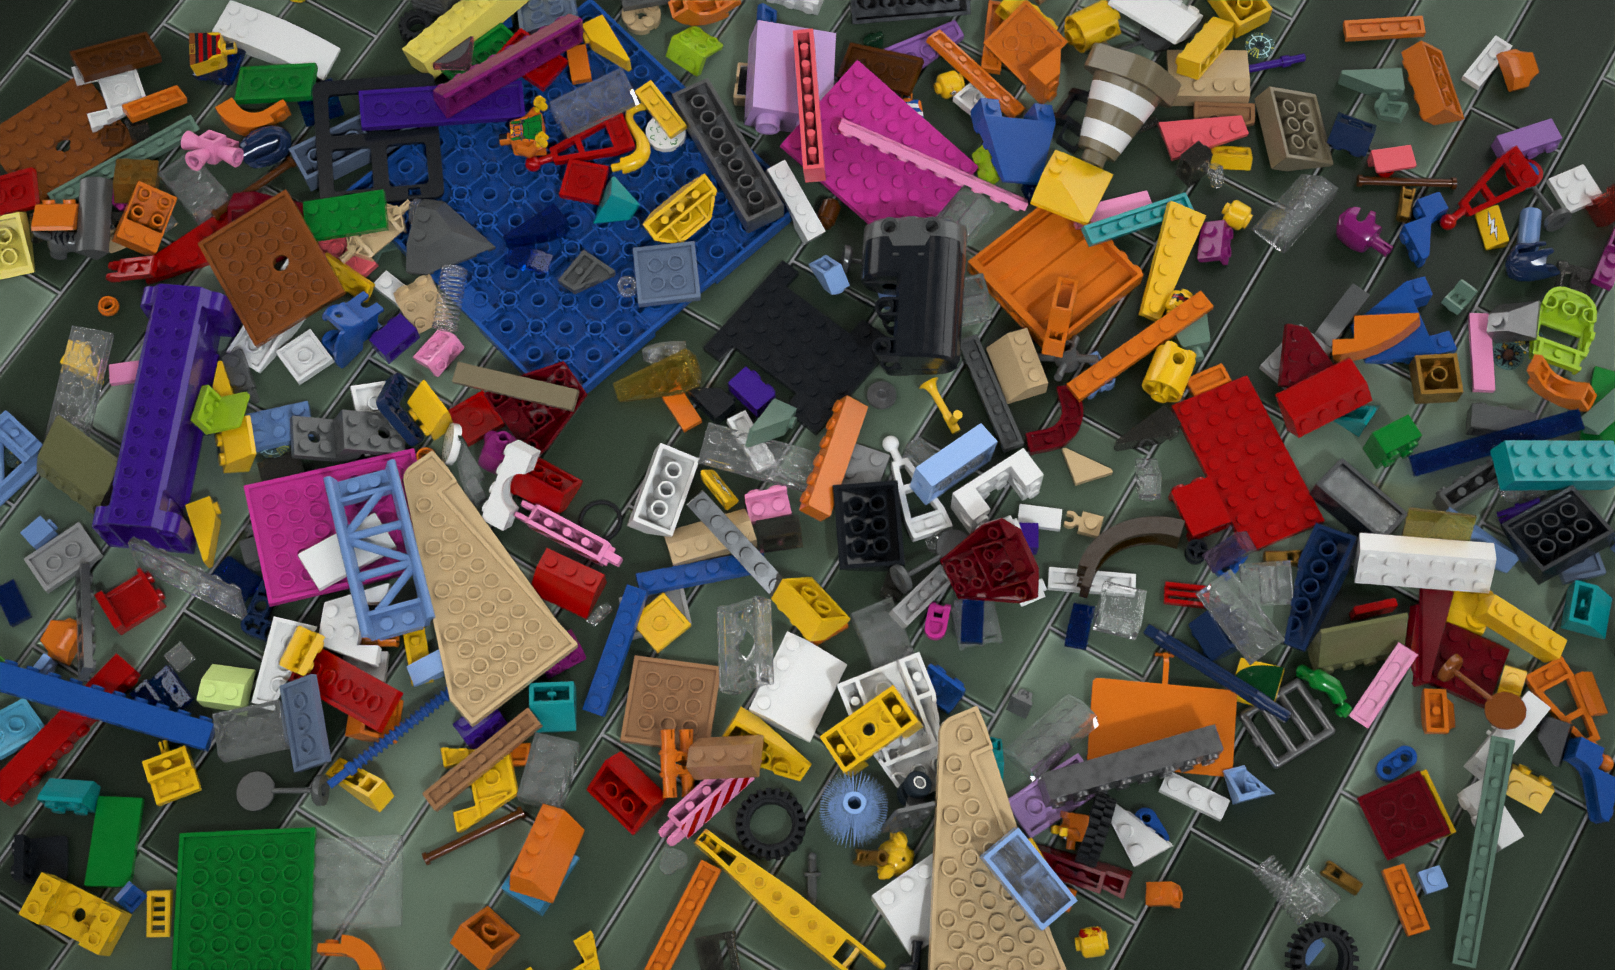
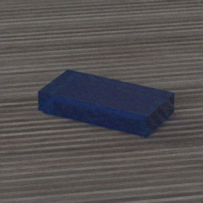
[0,579,32,627]
[960,599,984,645]

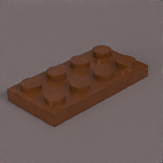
[69,31,162,83]
[836,42,924,97]

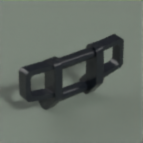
[1054,88,1090,154]

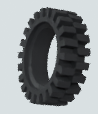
[736,788,806,861]
[1075,793,1117,868]
[1285,921,1359,970]

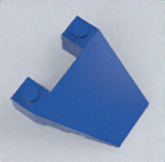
[970,98,1056,185]
[1350,276,1457,364]

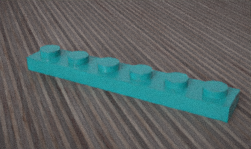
[1081,192,1194,247]

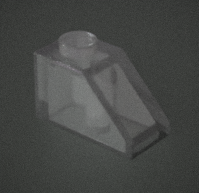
[1135,458,1162,501]

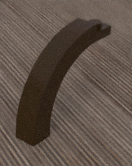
[1076,516,1185,599]

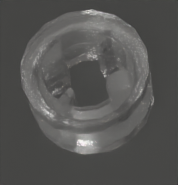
[618,276,637,297]

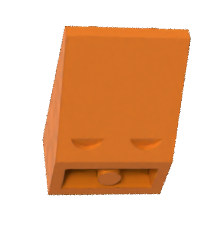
[112,181,177,256]

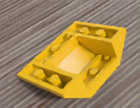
[1030,150,1114,225]

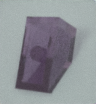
[1202,531,1257,573]

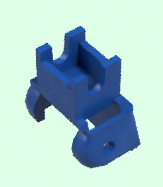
[322,291,384,368]

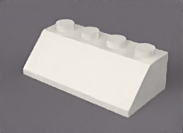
[627,443,700,537]

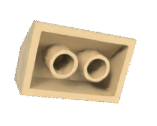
[986,328,1048,404]

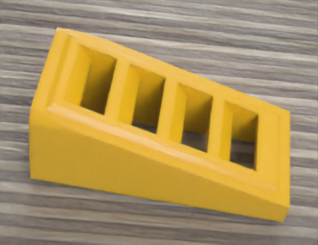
[146,889,173,938]

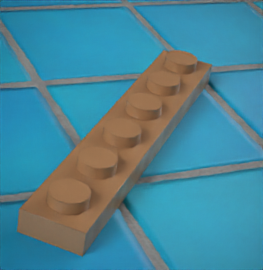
[422,708,543,812]

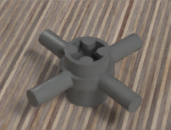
[1037,335,1098,381]

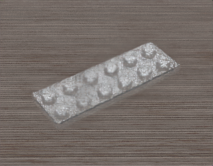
[43,325,114,444]
[697,422,819,492]
[128,536,247,620]

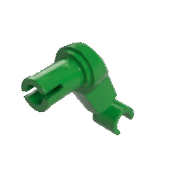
[1296,664,1352,718]

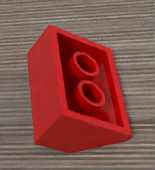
[510,457,583,515]
[531,548,607,620]
[586,751,667,835]

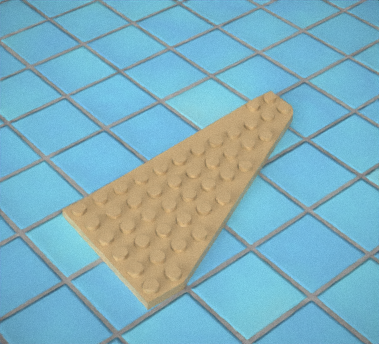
[403,450,578,728]
[928,706,1067,970]

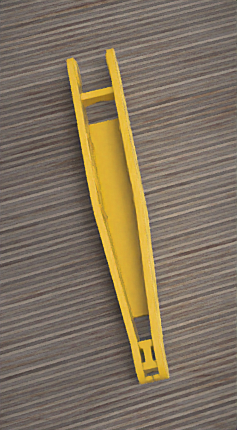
[694,829,886,970]

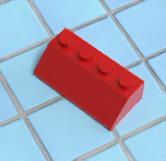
[1275,357,1373,438]

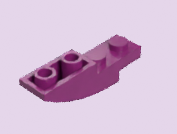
[1590,226,1615,291]

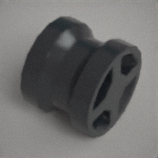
[1184,539,1208,565]

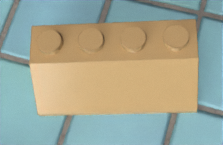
[664,508,757,566]

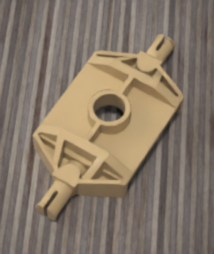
[338,199,413,264]

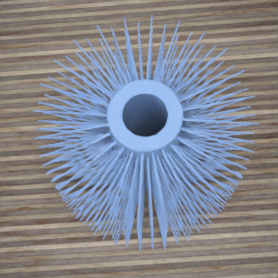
[819,771,889,848]

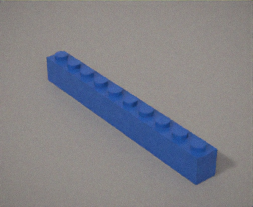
[0,659,217,752]

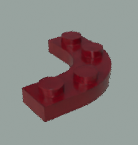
[1025,385,1083,455]

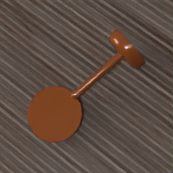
[1437,654,1527,730]

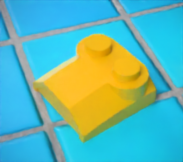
[1446,590,1494,636]

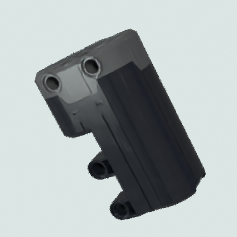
[861,216,967,376]

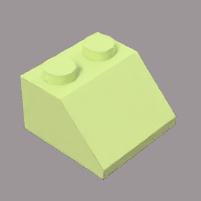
[196,664,256,713]

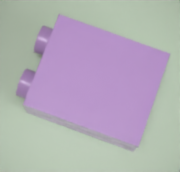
[744,20,836,135]

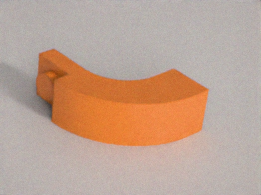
[668,0,742,26]
[215,97,292,137]
[1526,354,1597,412]
[317,934,386,970]

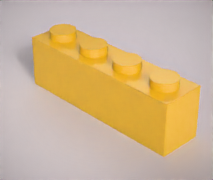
[1175,16,1235,80]
[1473,594,1567,663]

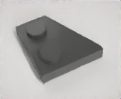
[558,250,616,294]

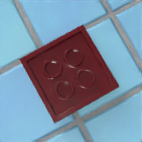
[1427,622,1510,709]
[1357,770,1451,861]

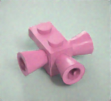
[181,130,244,171]

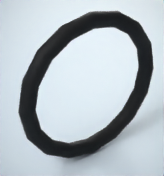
[578,500,623,541]

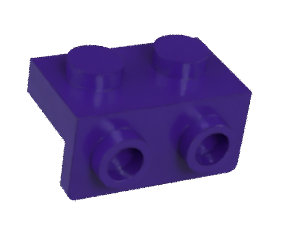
[452,709,507,750]

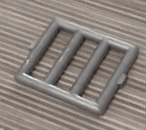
[1238,678,1335,769]

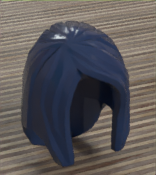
[239,126,291,168]
[1505,241,1560,282]

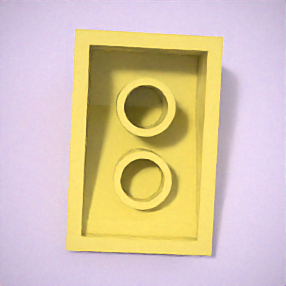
[0,212,35,280]

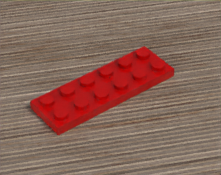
[288,649,404,733]

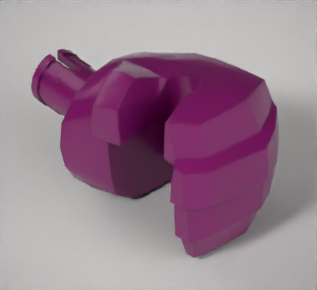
[1336,207,1393,257]
[478,431,517,475]

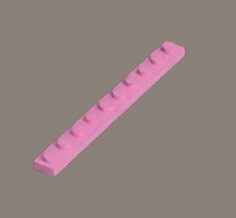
[838,118,1028,211]

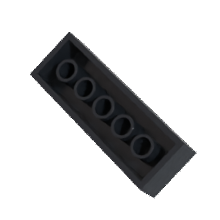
[850,0,971,24]

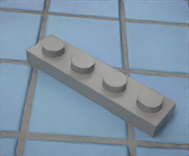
[888,564,951,630]

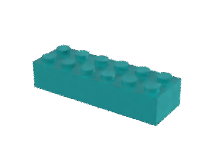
[1490,440,1615,491]

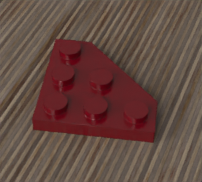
[1278,324,1334,388]

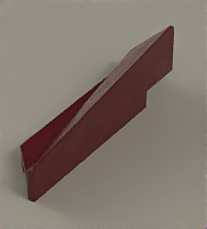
[1405,588,1454,687]
[1036,843,1133,899]

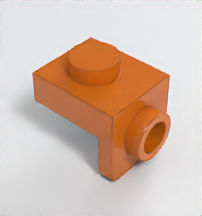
[1145,881,1183,908]

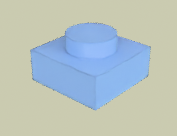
[33,653,58,675]
[1416,865,1449,895]

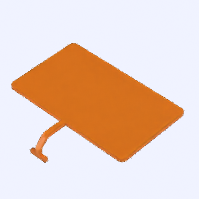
[1087,652,1237,777]

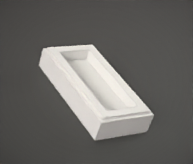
[1018,504,1062,532]

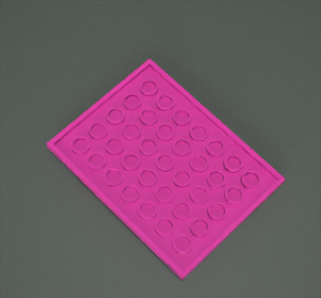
[780,60,979,224]
[244,448,417,607]

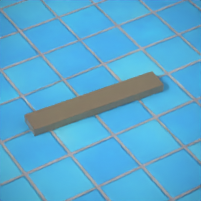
[452,362,579,412]

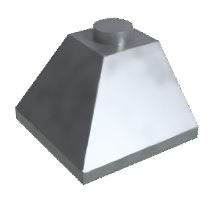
[1487,301,1541,344]

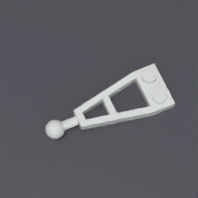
[882,436,953,542]

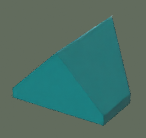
[593,177,640,224]
[1334,405,1381,437]

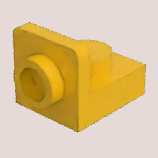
[1497,665,1527,697]

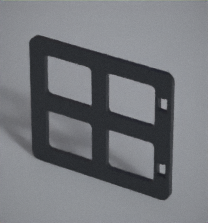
[312,73,444,203]

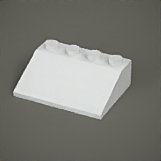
[1108,0,1203,44]
[749,631,847,743]
[871,853,933,957]

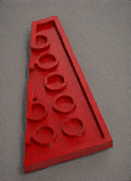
[145,211,228,285]

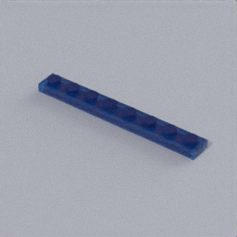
[1408,408,1585,477]

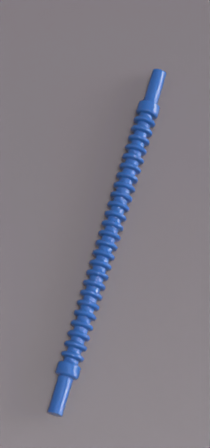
[326,686,449,789]

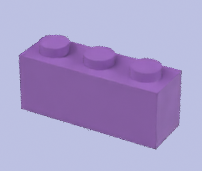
[1491,118,1562,166]

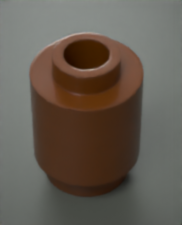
[817,198,841,230]

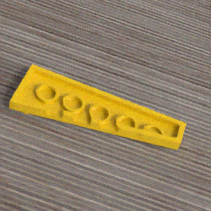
[1139,201,1206,322]

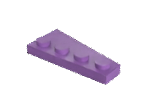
[884,20,964,69]

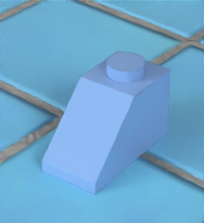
[809,255,850,295]

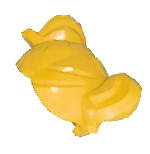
[877,831,915,880]

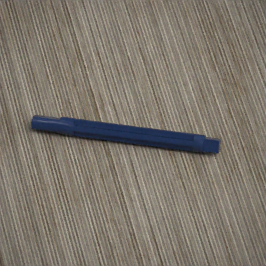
[1143,624,1291,723]

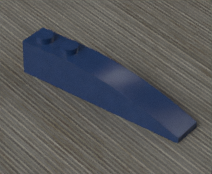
[1284,523,1358,652]

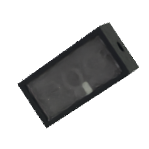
[1309,458,1409,538]

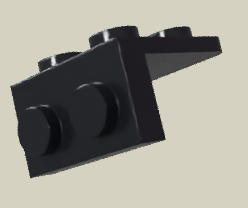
[11,834,69,885]

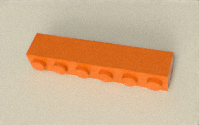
[799,395,868,522]

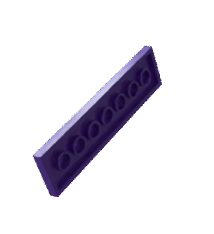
[359,80,525,131]

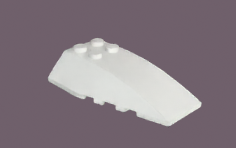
[836,652,940,793]

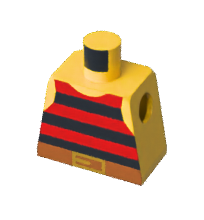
[189,32,238,76]

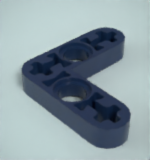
[376,373,424,446]
[241,579,274,643]

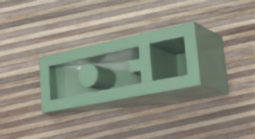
[1338,68,1405,101]
[745,398,797,448]

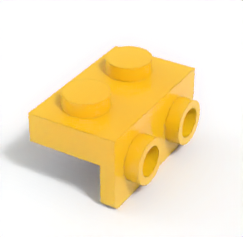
[279,626,325,676]
[1506,764,1555,814]

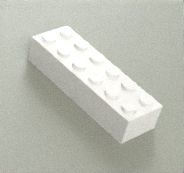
[1354,533,1497,594]

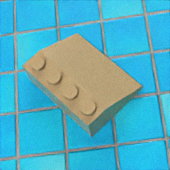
[1167,50,1250,106]

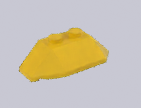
[642,174,717,243]

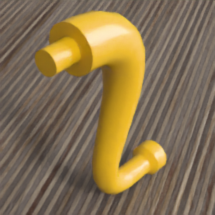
[611,103,651,174]

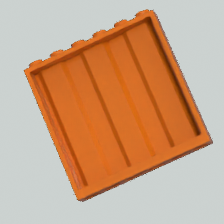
[967,207,1143,348]

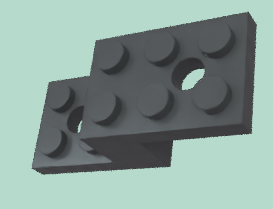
[290,409,405,463]

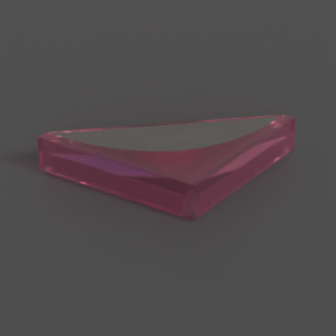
[433,36,474,70]

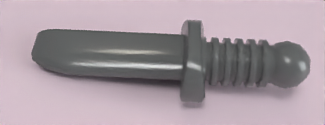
[804,852,821,905]

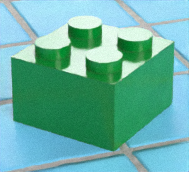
[1362,414,1422,469]

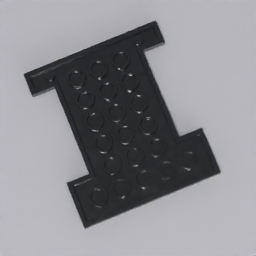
[703,260,888,436]

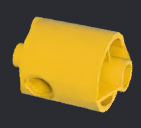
[1064,0,1121,53]
[1142,341,1196,403]

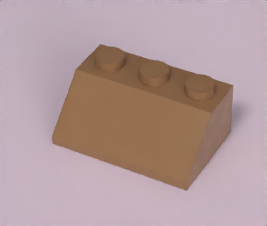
[686,735,764,780]

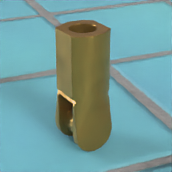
[1396,186,1416,223]
[1263,550,1303,567]
[852,849,889,867]
[1320,861,1363,896]

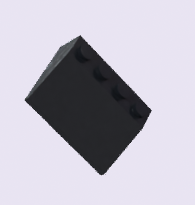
[833,480,905,572]
[1500,485,1615,585]

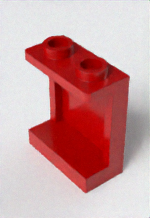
[1168,476,1232,542]
[94,567,167,635]

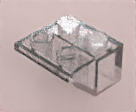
[962,273,992,327]
[1239,560,1293,607]

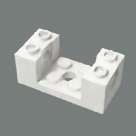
[951,448,1044,534]

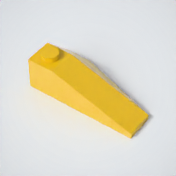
[722,706,812,781]

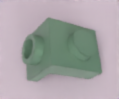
[1374,92,1409,123]
[1441,279,1478,315]

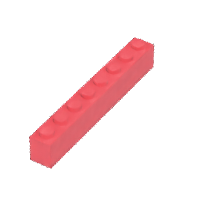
[793,28,826,183]

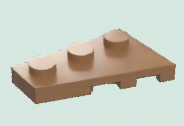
[1193,101,1255,127]

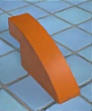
[1041,276,1079,358]
[1332,313,1420,363]

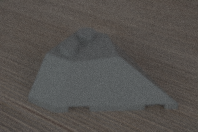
[406,199,496,276]

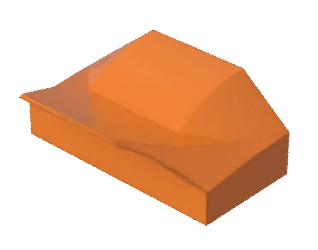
[1496,49,1539,92]
[40,618,77,666]
[1420,689,1455,734]

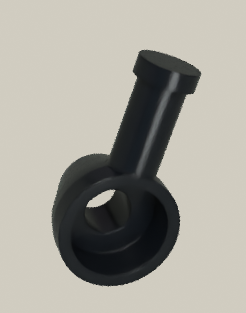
[899,940,923,970]

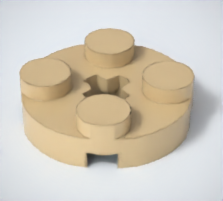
[622,6,661,35]

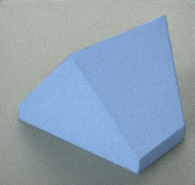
[1223,765,1275,805]

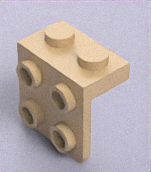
[393,274,451,334]

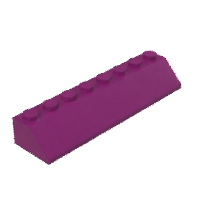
[433,13,583,119]

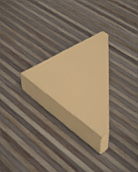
[1062,448,1113,486]

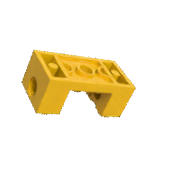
[820,685,924,778]
[18,872,133,956]

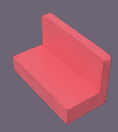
[1367,145,1417,173]

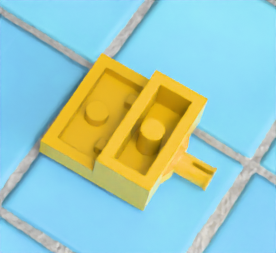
[142,740,202,806]

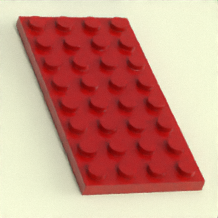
[1170,375,1325,554]

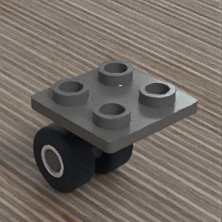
[881,771,937,834]

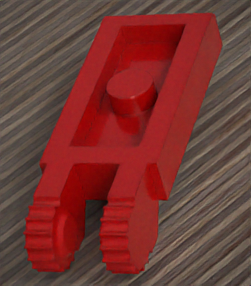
[106,255,159,283]

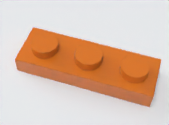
[122,85,187,123]
[1381,863,1430,937]

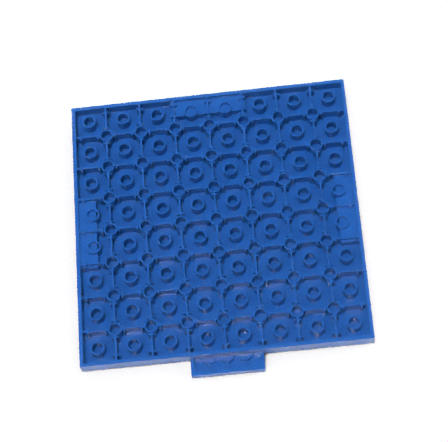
[346,0,793,394]

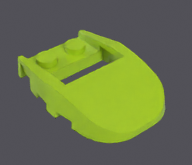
[1529,286,1597,375]

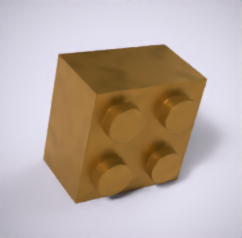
[113,158,160,204]
[1409,353,1463,404]

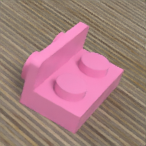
[413,327,464,377]
[744,485,792,525]

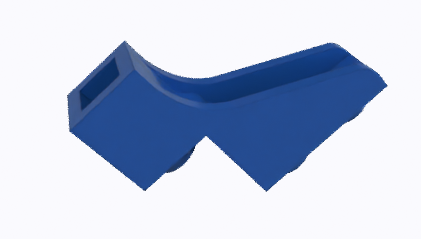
[1399,192,1449,268]
[1563,737,1615,824]

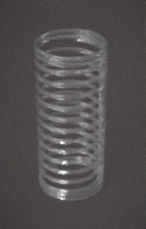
[432,265,468,332]
[1252,855,1320,926]

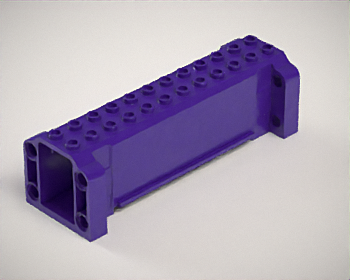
[92,284,241,554]

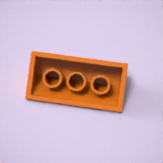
[1401,40,1465,125]
[510,803,585,904]

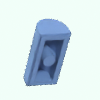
[1516,207,1542,251]

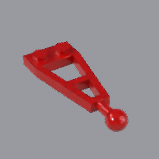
[525,112,636,172]
[1440,145,1539,230]

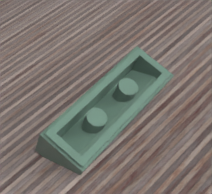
[1578,388,1615,435]

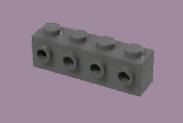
[1432,457,1499,515]

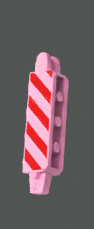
[513,500,623,567]
[658,760,762,846]

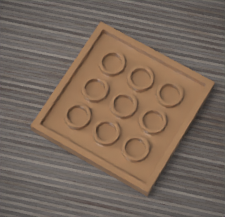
[620,655,722,750]

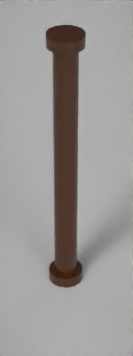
[210,156,297,221]
[1356,175,1457,189]
[421,806,526,866]

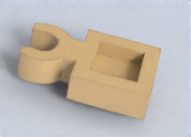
[1063,511,1104,538]

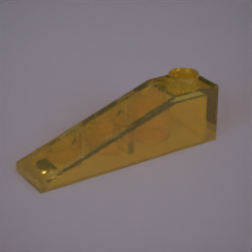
[613,348,702,402]

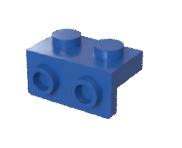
[927,663,966,715]

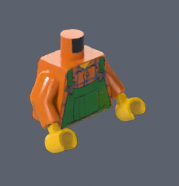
[499,95,549,158]

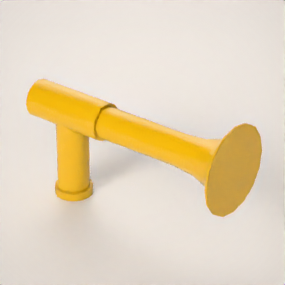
[919,377,963,434]

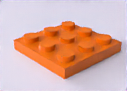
[983,0,1068,85]

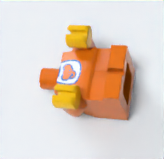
[1051,811,1090,850]

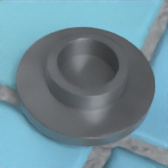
[867,381,896,410]

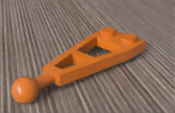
[1525,656,1614,772]

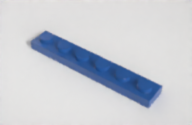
[636,549,764,595]
[583,584,649,717]

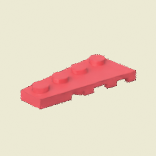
[1158,115,1249,161]
[318,237,379,278]

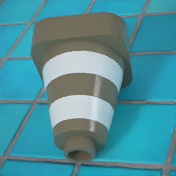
[1078,43,1181,169]

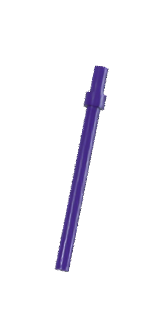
[1249,53,1306,73]

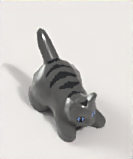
[33,230,77,260]

